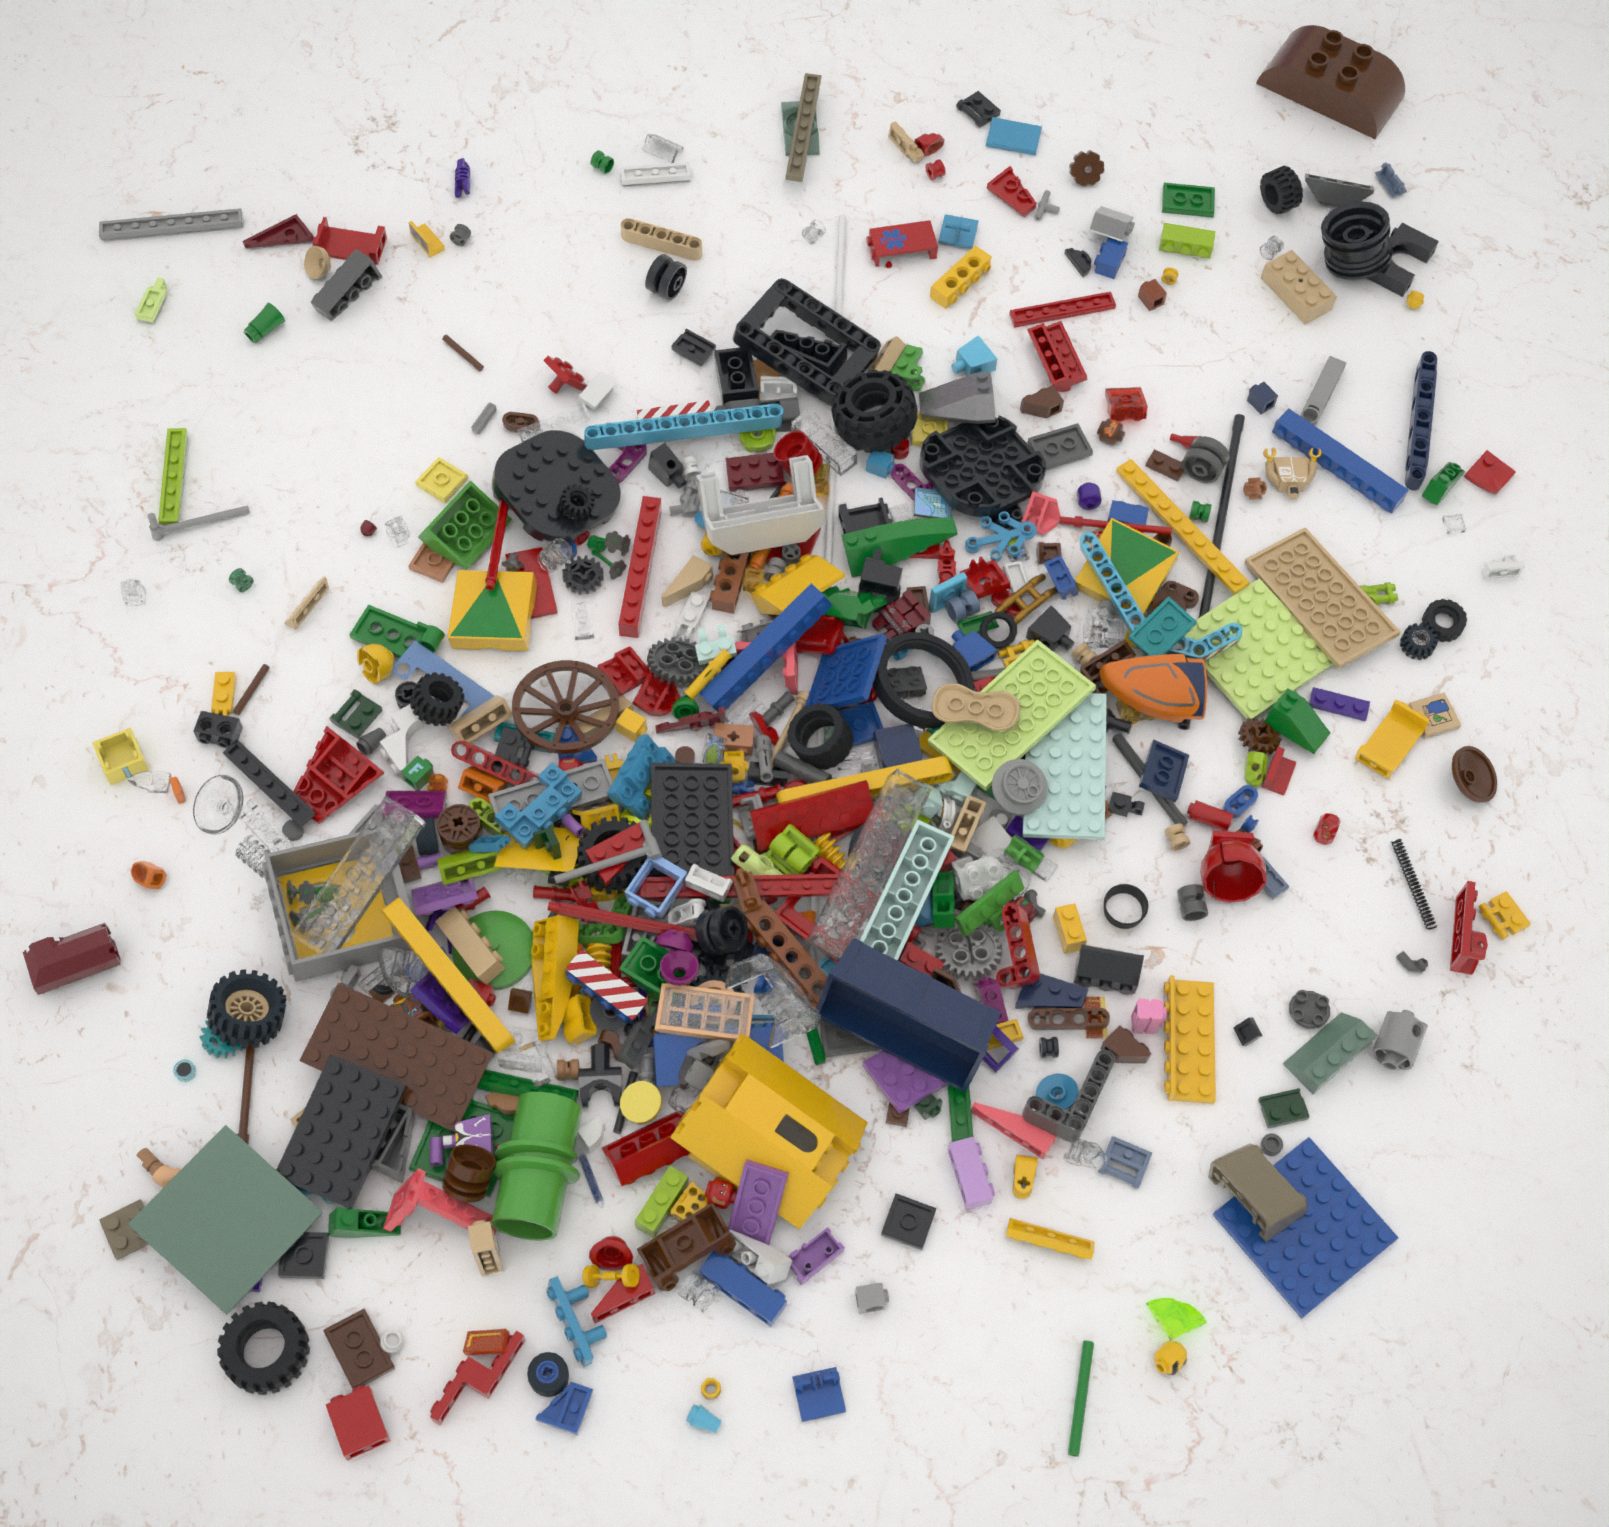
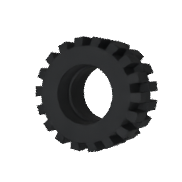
[1260,166,1303,214]
[410,672,465,727]

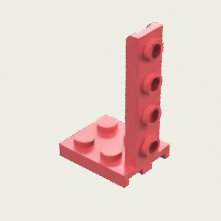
[734,641,798,695]
[383,1168,497,1235]

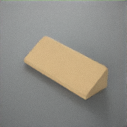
[868,336,906,372]
[284,576,329,630]
[577,695,634,738]

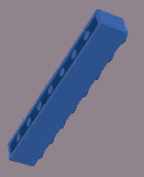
[1272,408,1409,514]
[700,583,832,713]

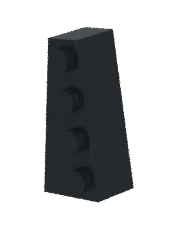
[771,329,847,377]

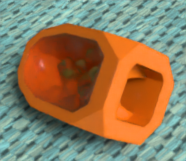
[131,861,167,889]

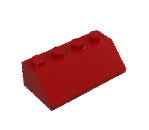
[602,1110,690,1186]

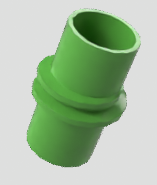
[491,1092,582,1241]

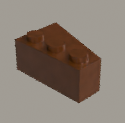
[1080,640,1136,694]

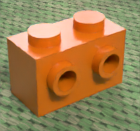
[458,766,508,804]

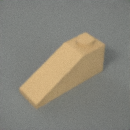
[662,555,714,607]
[950,795,987,853]

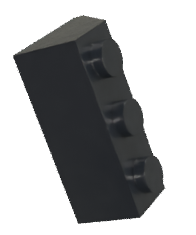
[1073,945,1144,995]

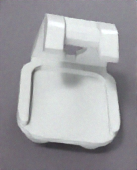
[952,857,1003,901]

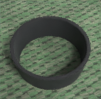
[1104,884,1149,929]

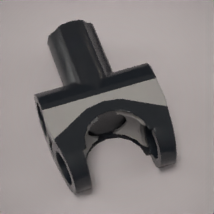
[578,1044,623,1108]

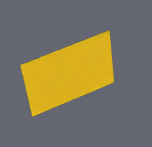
[494,827,583,872]

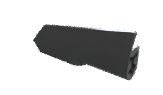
[714,397,801,432]

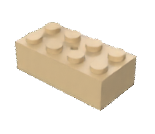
[1261,250,1337,325]

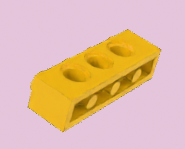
[930,245,992,309]

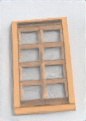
[655,983,755,1042]

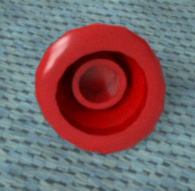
[589,1236,633,1270]

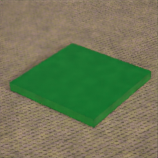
[409,1100,515,1198]

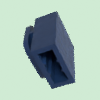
[872,724,923,769]

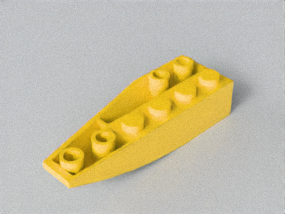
[531,915,579,1042]

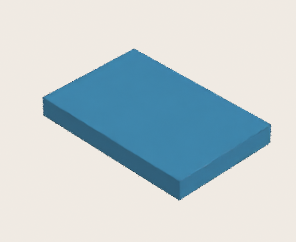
[986,117,1042,155]

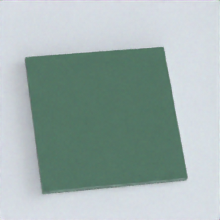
[128,1125,323,1315]

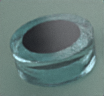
[173,1059,196,1082]

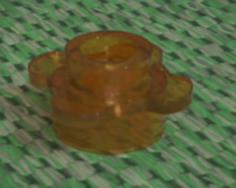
[427,774,448,791]

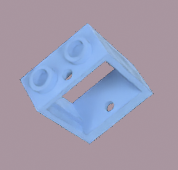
[625,857,688,919]

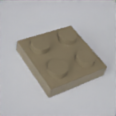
[99,1199,149,1260]

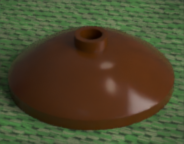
[1451,746,1497,803]

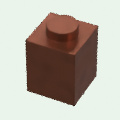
[1138,279,1167,311]

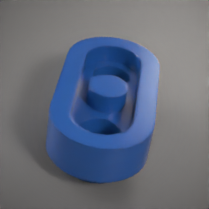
[1223,785,1258,818]

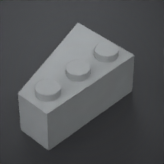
[621,899,676,963]

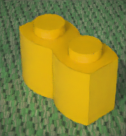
[563,994,597,1045]

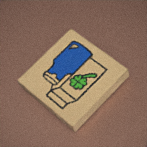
[1408,692,1461,738]

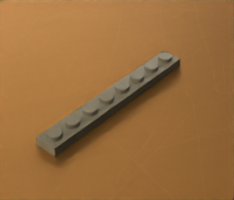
[786,73,822,182]

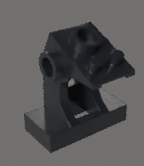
[700,939,754,984]

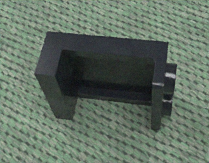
[838,497,893,534]

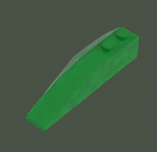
[841,517,958,578]

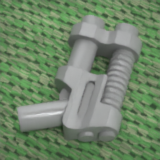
[669,481,700,517]

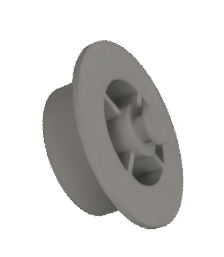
[992,759,1048,815]

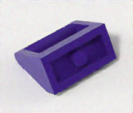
[983,1026,1019,1073]

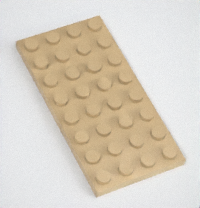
[1244,527,1401,669]

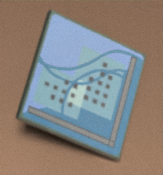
[914,487,951,518]

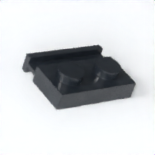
[671,328,716,366]

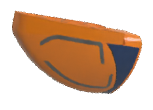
[1099,654,1207,723]

